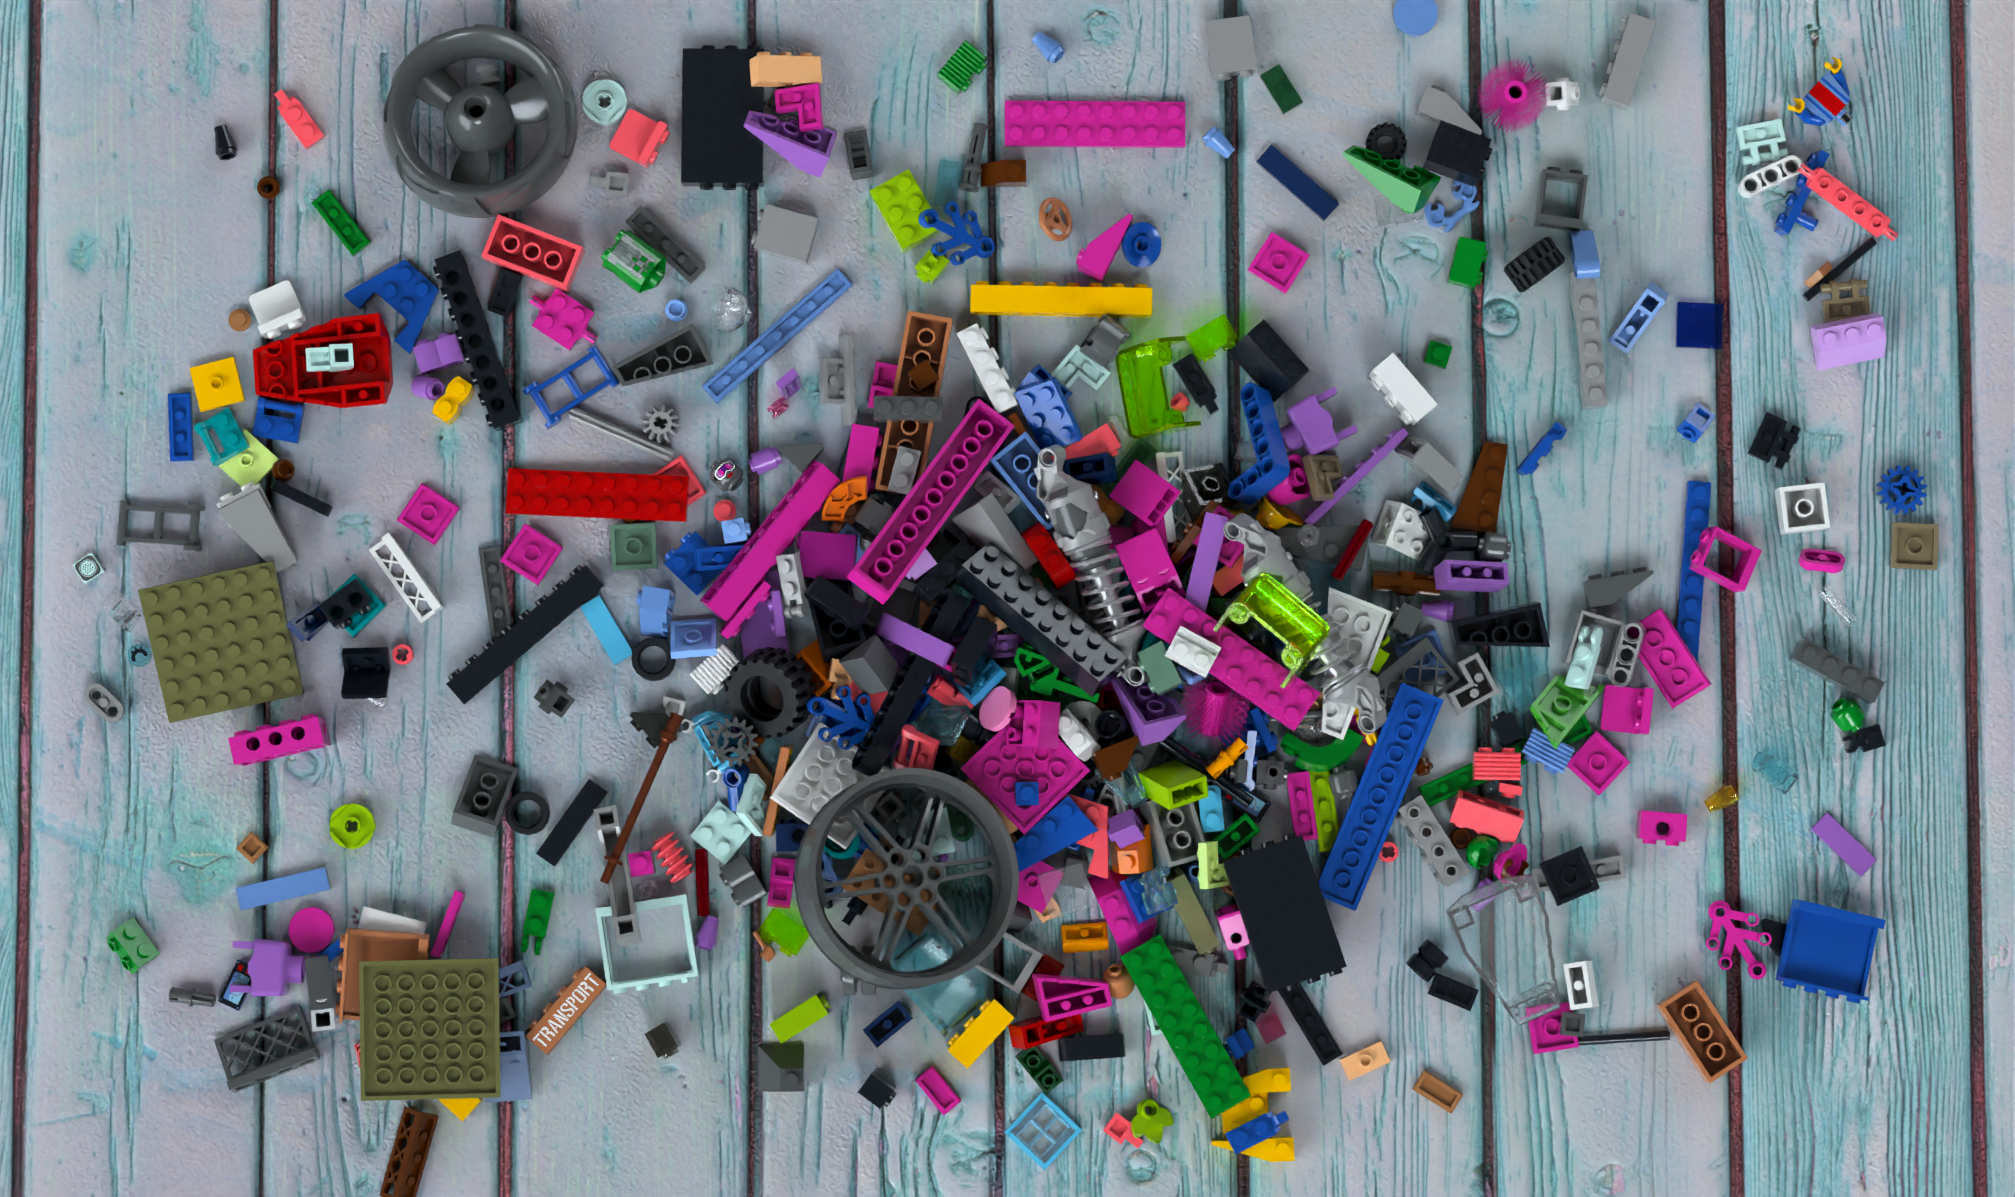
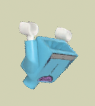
[681,711,747,783]

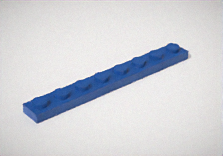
[1676,481,1711,662]

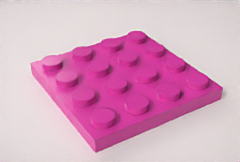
[960,725,1090,835]

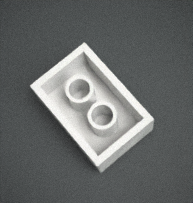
[1369,353,1438,427]

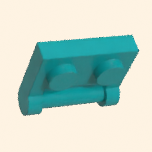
[194,408,250,466]

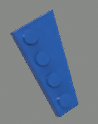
[1014,796,1099,873]

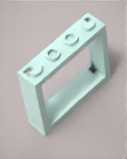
[595,894,700,994]

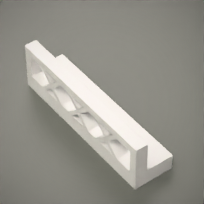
[1155,451,1191,545]
[369,533,444,624]

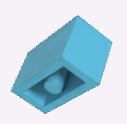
[1197,785,1225,833]

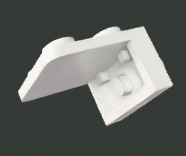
[249,280,307,339]

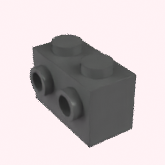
[1388,600,1424,639]

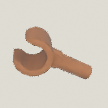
[753,931,775,962]

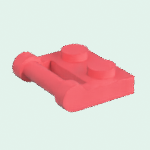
[893,724,940,770]

